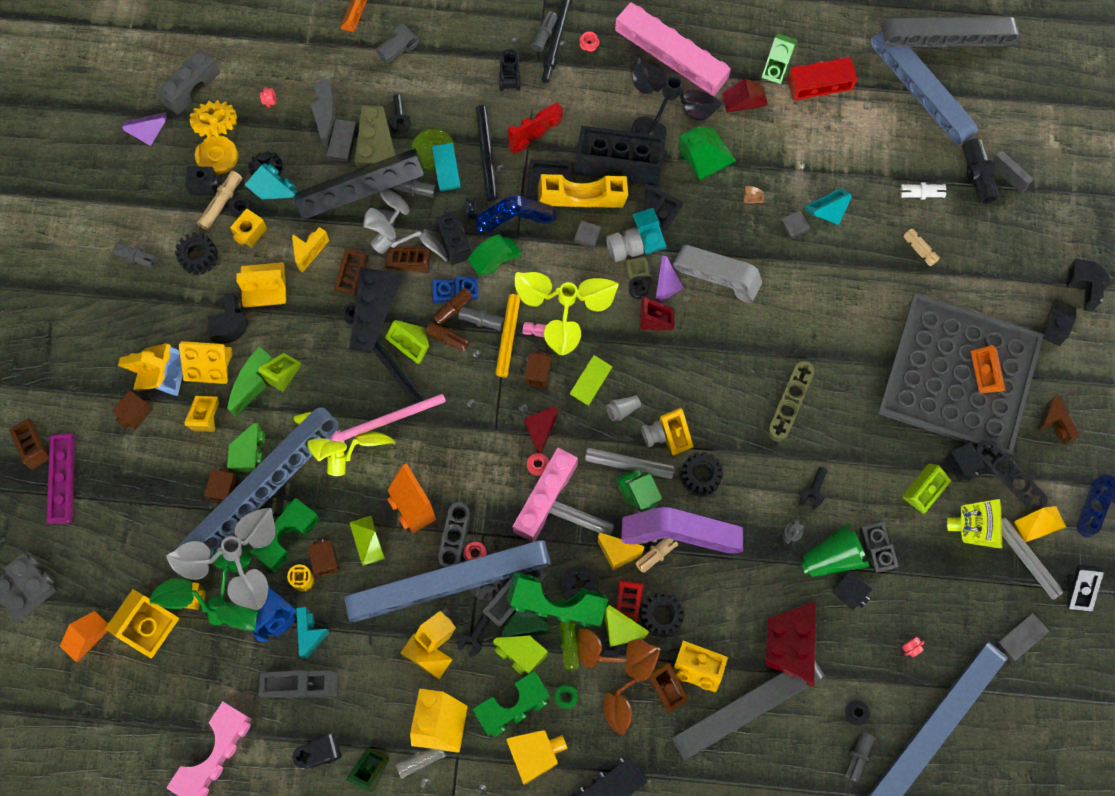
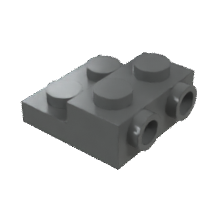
[0,553,57,622]

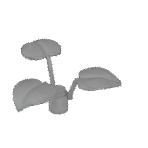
[363,189,448,263]
[166,508,275,610]

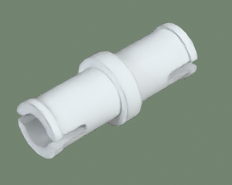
[900,182,946,200]

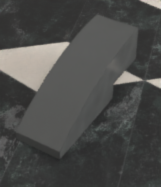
[310,79,336,149]
[482,569,549,627]
[259,670,338,698]

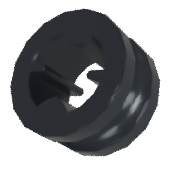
[466,198,478,218]
[629,277,649,299]

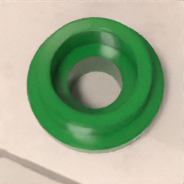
[554,684,578,709]

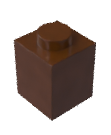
[524,352,552,389]
[112,390,153,430]
[204,468,239,503]
[308,539,340,578]

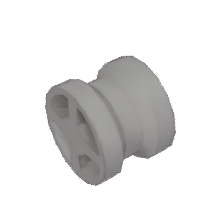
[641,421,666,448]

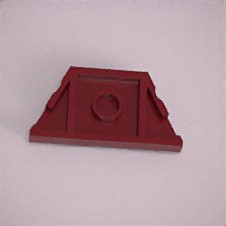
[766,602,816,687]

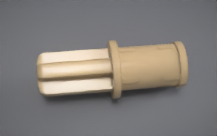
[636,538,678,573]

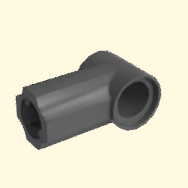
[376,24,419,64]

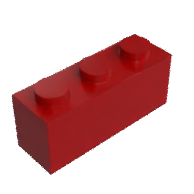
[787,57,857,101]

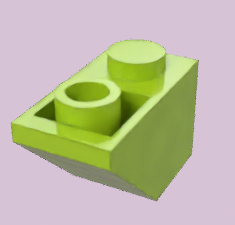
[493,636,548,675]

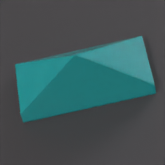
[804,188,852,225]

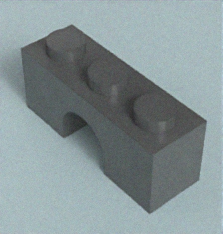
[156,48,220,115]

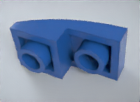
[431,277,479,303]

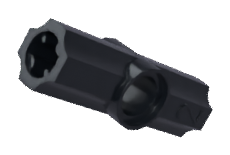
[962,138,999,204]

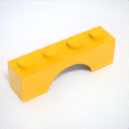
[537,174,628,208]

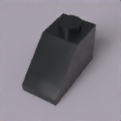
[1041,299,1076,346]

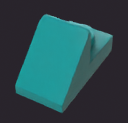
[632,208,667,255]
[296,607,330,659]

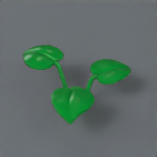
[150,546,258,631]

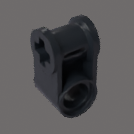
[499,49,521,91]
[292,733,343,770]

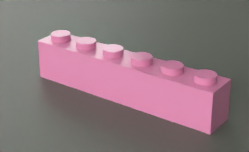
[615,2,731,97]

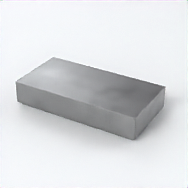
[327,119,357,162]
[993,151,1033,194]
[996,613,1049,662]

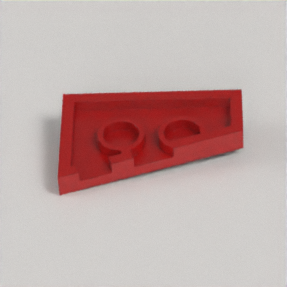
[508,103,563,155]

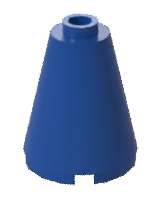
[252,587,297,642]

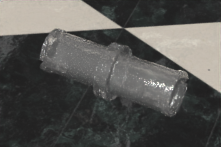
[395,748,446,779]

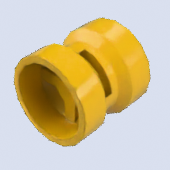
[287,564,315,592]

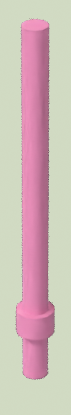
[328,394,446,443]

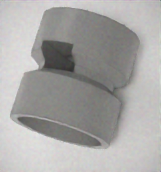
[606,227,644,263]

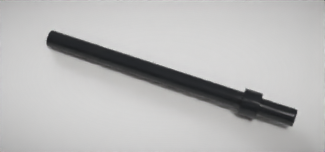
[541,0,571,83]

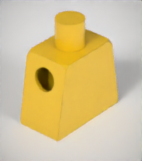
[506,730,568,785]

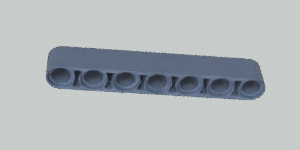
[871,31,978,145]

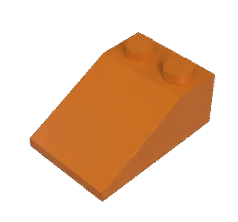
[387,463,436,534]

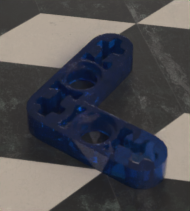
[475,195,556,231]
[1076,474,1115,537]

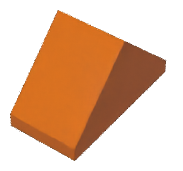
[60,611,108,662]

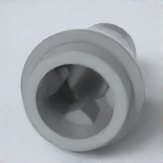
[606,395,641,421]

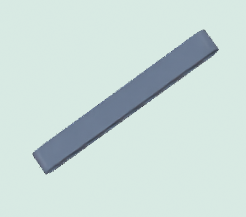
[177,408,338,557]
[344,541,551,622]
[867,641,1007,796]

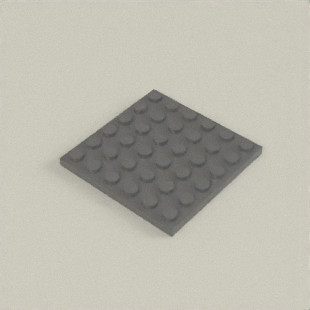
[878,293,1044,457]

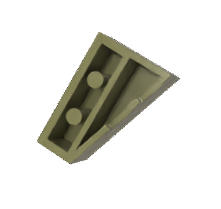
[355,105,395,170]

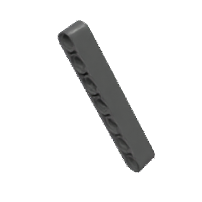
[881,17,1021,47]
[672,660,825,761]

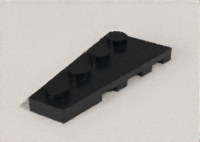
[349,267,403,353]

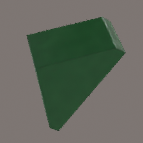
[502,609,550,637]
[346,747,390,793]

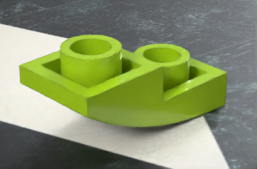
[570,355,613,406]

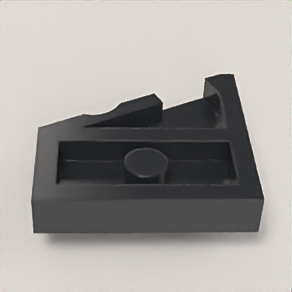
[644,183,683,236]

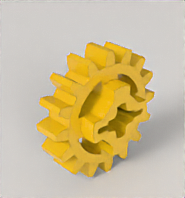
[189,100,237,138]

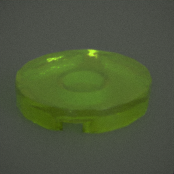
[412,129,454,169]

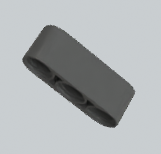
[438,502,470,568]

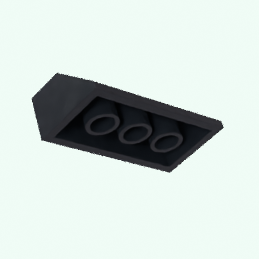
[574,125,666,185]

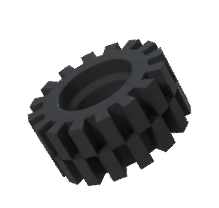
[175,232,218,275]
[681,452,723,496]
[641,592,684,637]

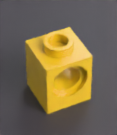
[230,208,267,248]

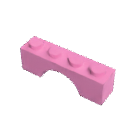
[513,448,578,542]
[167,701,251,796]

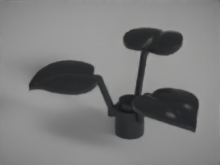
[631,58,722,137]

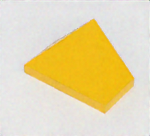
[1013,506,1066,543]
[400,633,453,680]

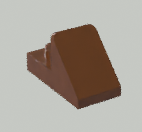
[1038,395,1080,445]
[647,662,689,713]

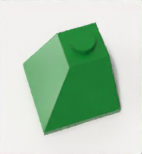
[678,127,736,181]

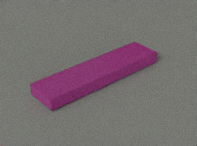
[47,433,75,525]

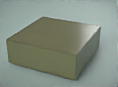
[625,256,651,283]

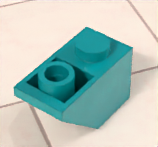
[245,163,298,199]

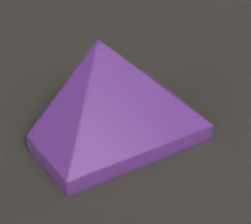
[122,112,167,146]
[655,256,683,303]

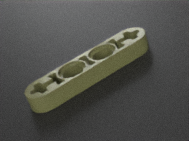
[768,361,814,442]

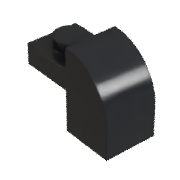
[1067,259,1110,311]
[208,293,248,344]

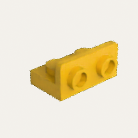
[673,641,728,692]

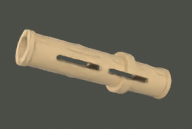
[197,171,243,231]

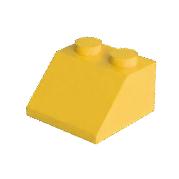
[105,589,179,659]
[410,689,468,753]

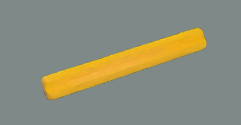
[496,294,520,378]

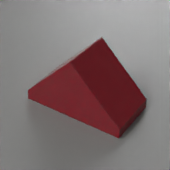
[722,78,768,113]
[640,297,674,330]
[524,407,558,454]

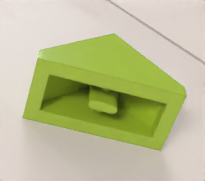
[258,353,302,392]

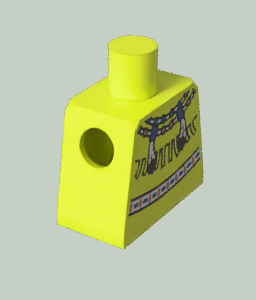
[947,499,1002,548]

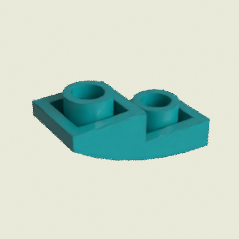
[432,143,461,192]

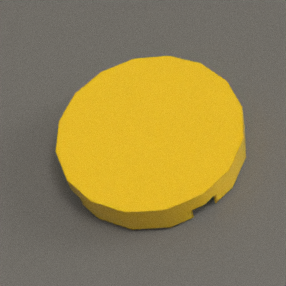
[195,135,238,176]

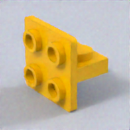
[236,262,287,308]
[179,341,233,384]
[118,343,171,391]

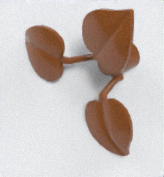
[576,628,660,736]

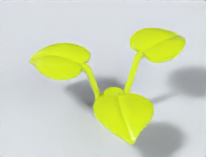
[515,272,619,355]
[294,412,395,476]

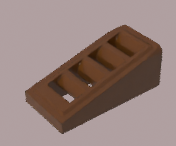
[385,246,432,273]
[334,248,368,296]
[9,418,49,469]

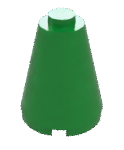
[800,523,869,577]

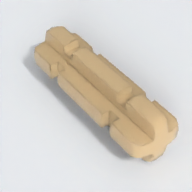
[904,229,940,266]

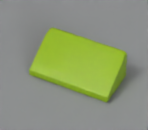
[902,464,952,514]

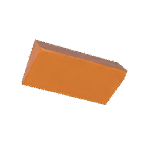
[340,0,367,32]
[971,345,1005,394]

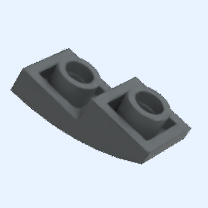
[860,521,899,573]

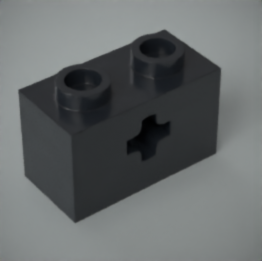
[436,211,472,265]

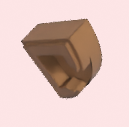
[743,186,765,203]

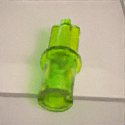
[560,621,579,670]

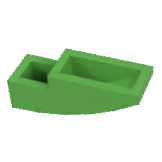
[227,346,273,418]

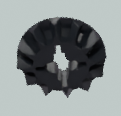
[248,150,283,176]
[561,566,599,599]

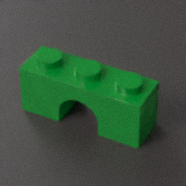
[615,469,662,511]
[250,498,320,574]
[473,671,550,737]

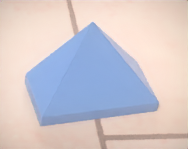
[156,347,183,396]

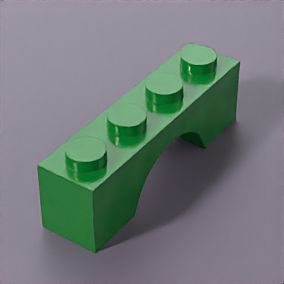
[506,572,609,628]

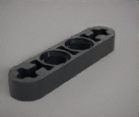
[975,440,1048,511]

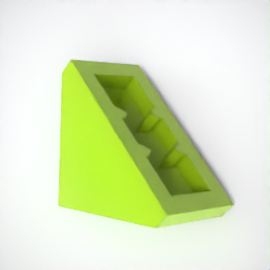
[385,320,429,364]
[349,515,385,566]
[604,605,649,647]

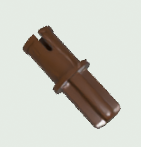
[432,288,473,326]
[426,322,469,351]

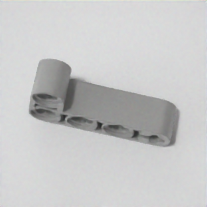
[673,245,762,303]

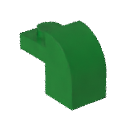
[468,234,522,276]

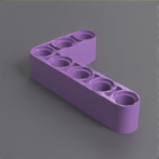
[622,507,743,553]

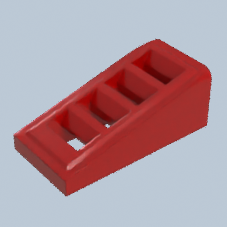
[616,579,644,624]

